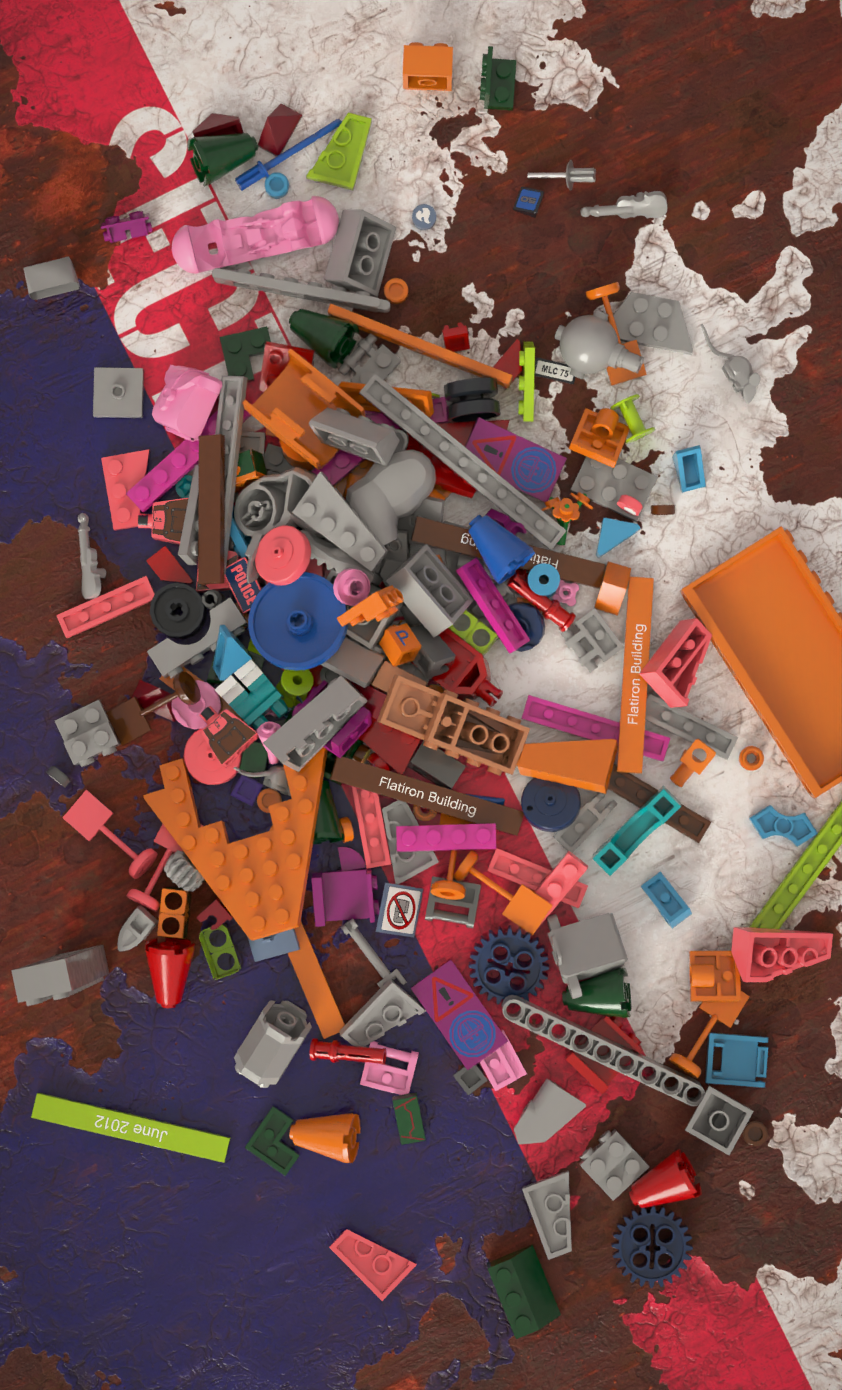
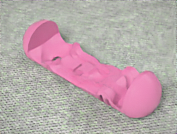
[172,196,339,274]

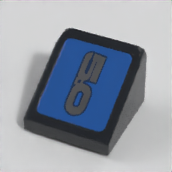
[513,187,544,218]

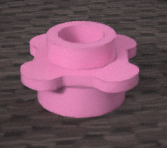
[552,580,579,607]

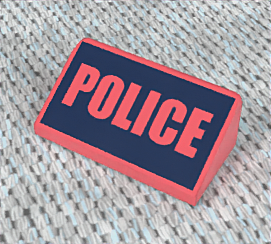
[224,557,261,614]

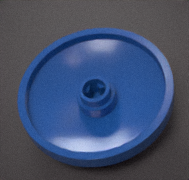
[248,572,348,671]

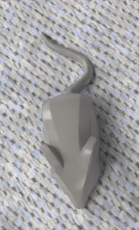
[700,324,760,404]
[233,765,291,796]

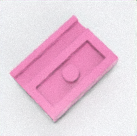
[480,1030,527,1091]

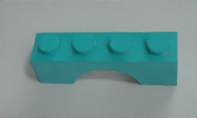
[592,786,681,876]

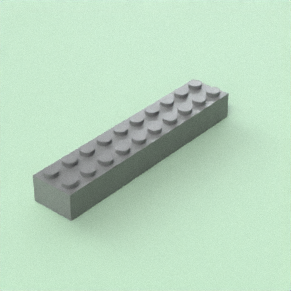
[11,945,109,1006]

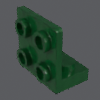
[480,46,516,111]

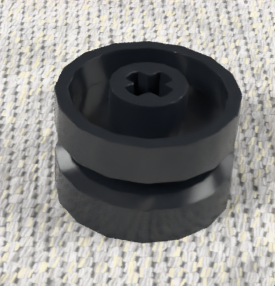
[444,378,501,423]
[150,583,207,639]

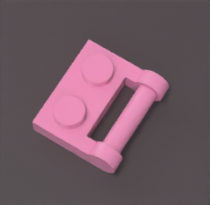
[360,1041,419,1095]

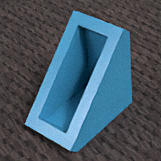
[672,445,706,493]
[596,518,641,558]
[213,625,252,680]

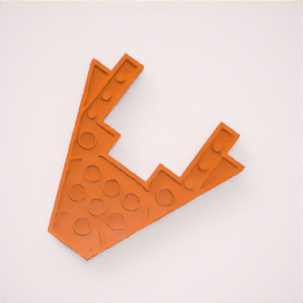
[143,747,328,941]

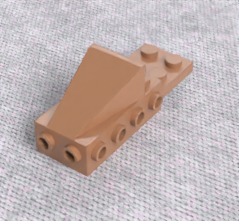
[377,675,530,776]

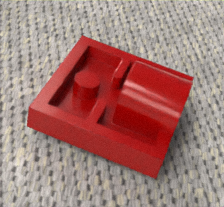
[259,341,315,391]

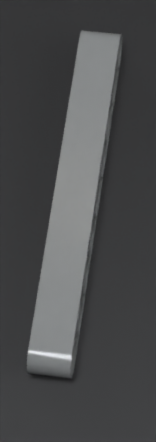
[501,995,705,1106]

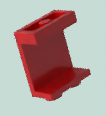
[565,1015,643,1094]

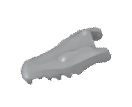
[300,529,382,583]

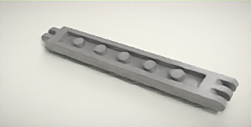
[212,268,390,313]

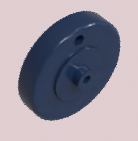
[521,778,581,832]

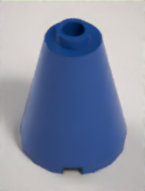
[468,515,535,584]

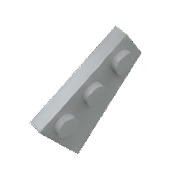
[382,800,439,884]
[339,979,426,1047]
[522,1170,572,1260]

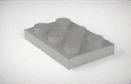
[570,456,658,522]

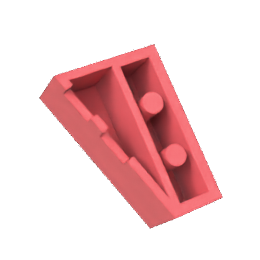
[639,618,712,708]

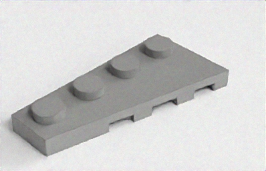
[292,471,388,572]

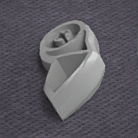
[345,450,436,545]
[234,467,326,539]

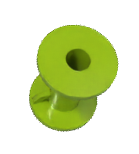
[610,394,656,444]
[276,669,313,708]

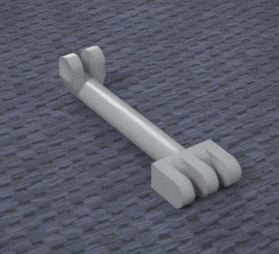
[341,918,407,988]

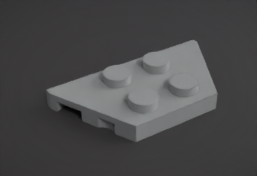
[608,292,693,355]

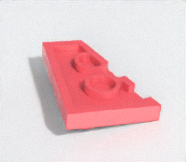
[101,449,150,531]
[329,1229,417,1301]

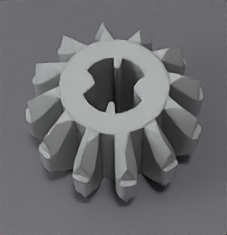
[164,850,204,892]

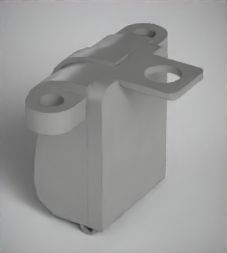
[546,913,628,999]

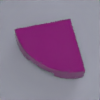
[338,847,366,871]

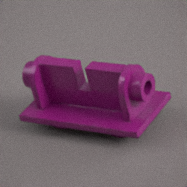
[101,211,153,243]

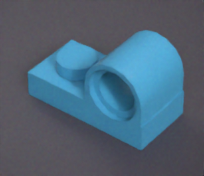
[641,871,692,929]

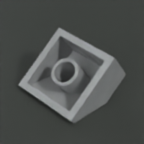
[685,1086,754,1155]

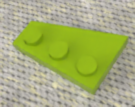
[306,112,372,191]
[518,342,535,422]

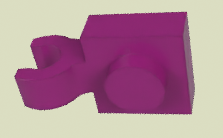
[486,508,527,536]

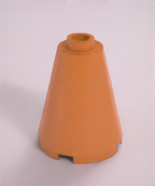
[290,1113,361,1163]

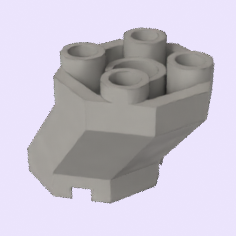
[234,1001,312,1088]

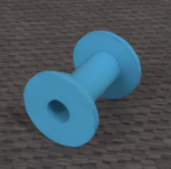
[528,563,560,598]

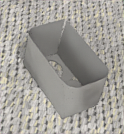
[24,256,81,300]

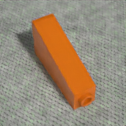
[516,739,618,794]

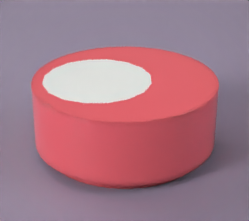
[617,495,643,516]

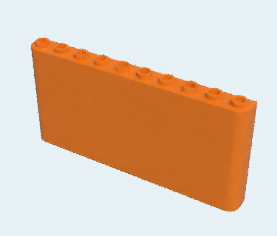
[680,526,842,798]

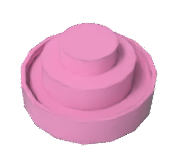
[333,568,371,606]

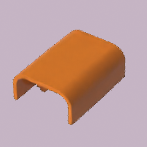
[242,349,366,470]

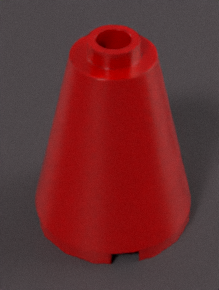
[145,937,195,1008]
[629,1149,702,1208]

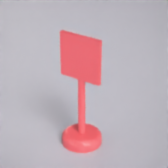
[63,790,158,879]
[126,824,203,912]

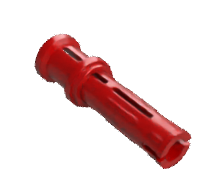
[507,573,576,632]
[310,1038,387,1065]

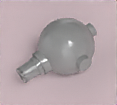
[555,310,644,379]

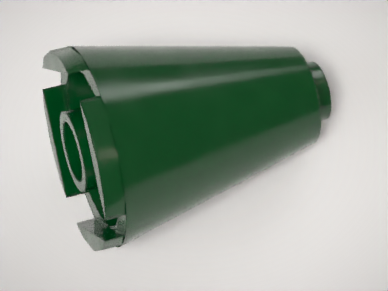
[187,133,258,187]
[289,309,359,369]
[313,779,344,844]
[562,968,632,1018]

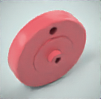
[255,525,311,586]
[184,728,243,785]

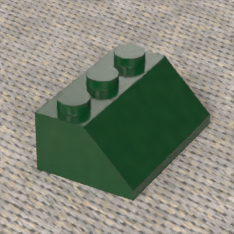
[487,1244,561,1339]

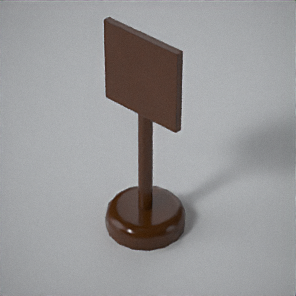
[106,671,201,746]

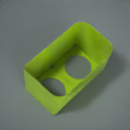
[448,610,499,655]
[199,924,241,980]

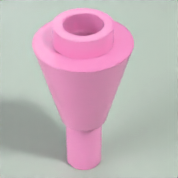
[257,721,281,764]

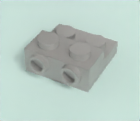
[55,700,121,767]
[579,1129,649,1201]

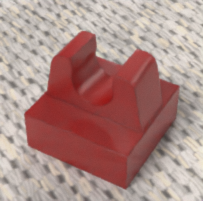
[442,322,470,352]

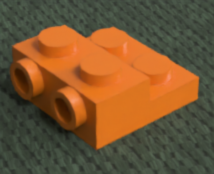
[337,585,404,627]

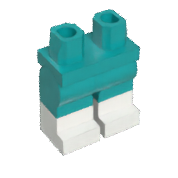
[215,659,289,730]

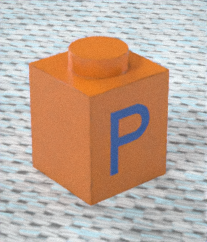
[379,623,422,667]

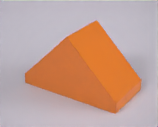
[594,561,631,615]

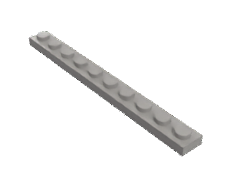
[359,374,566,550]

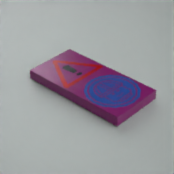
[465,417,567,502]
[411,960,509,1070]

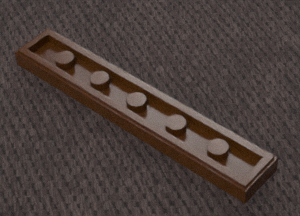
[198,434,225,585]
[608,764,711,843]

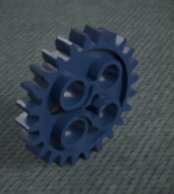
[469,925,549,1006]
[611,1206,693,1288]

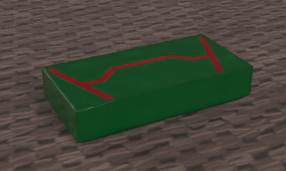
[392,1092,426,1145]

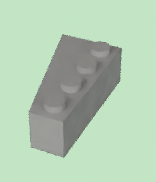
[263,676,368,772]

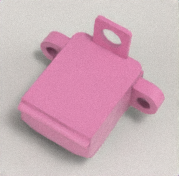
[152,364,223,442]

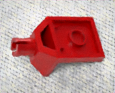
[411,628,503,707]

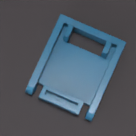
[705,1032,769,1088]

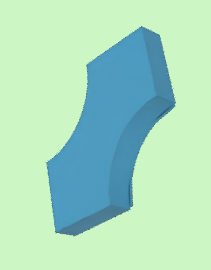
[749,805,818,847]

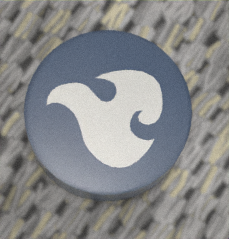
[412,204,436,230]

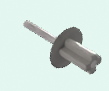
[528,160,596,191]

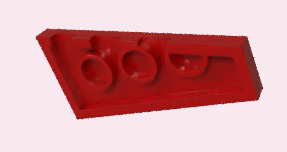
[399,428,477,499]

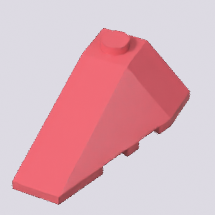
[731,927,833,982]

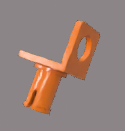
[670,739,716,787]

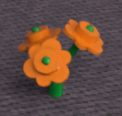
[541,492,593,545]

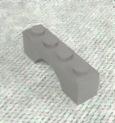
[147,598,248,679]

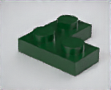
[220,326,271,382]
[245,1105,300,1176]

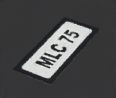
[534,358,575,384]

